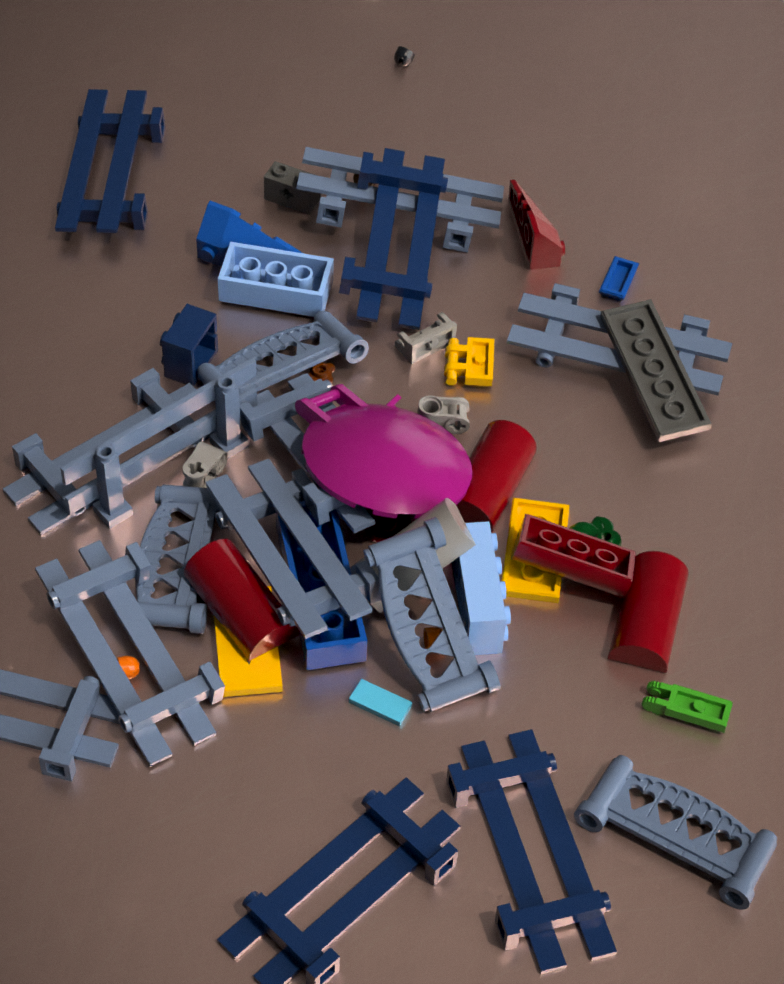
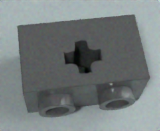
[264,161,321,215]

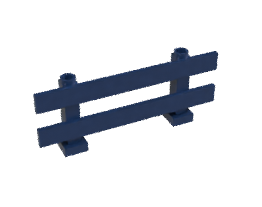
[55,89,166,233]
[339,148,448,330]
[446,729,617,974]
[217,777,461,984]

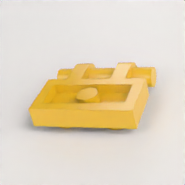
[444,337,494,387]

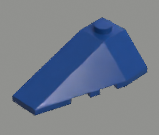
[196,201,302,266]

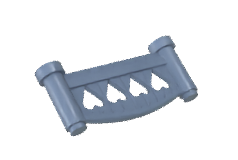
[197,311,369,396]
[135,484,220,634]
[363,517,501,712]
[574,755,777,910]

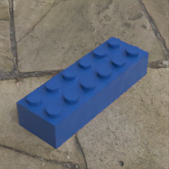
[276,501,368,670]

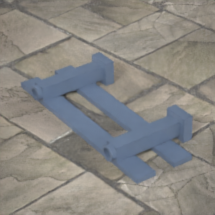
[296,147,504,252]
[507,283,732,396]
[60,358,258,529]
[3,368,217,535]
[240,373,375,533]
[206,459,381,639]
[35,540,225,767]
[0,669,120,782]

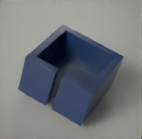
[160,304,218,387]

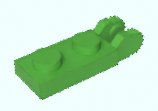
[642,680,733,733]

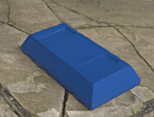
[599,256,639,301]

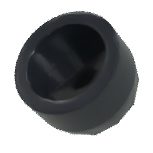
[394,46,415,67]

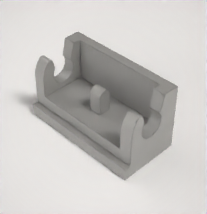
[395,312,457,364]

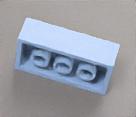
[218,242,334,317]
[451,521,511,655]

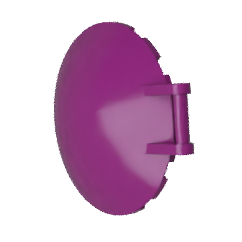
[295,384,472,519]

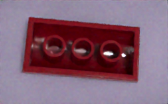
[456,420,537,532]
[511,514,636,598]
[184,539,300,661]
[607,551,689,673]

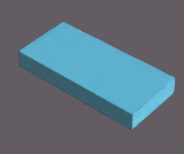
[349,679,412,726]

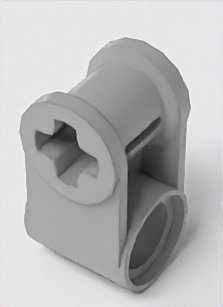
[417,395,470,434]
[183,441,228,488]

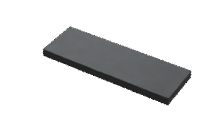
[600,299,712,442]

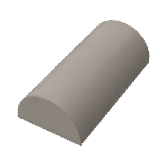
[351,498,476,613]

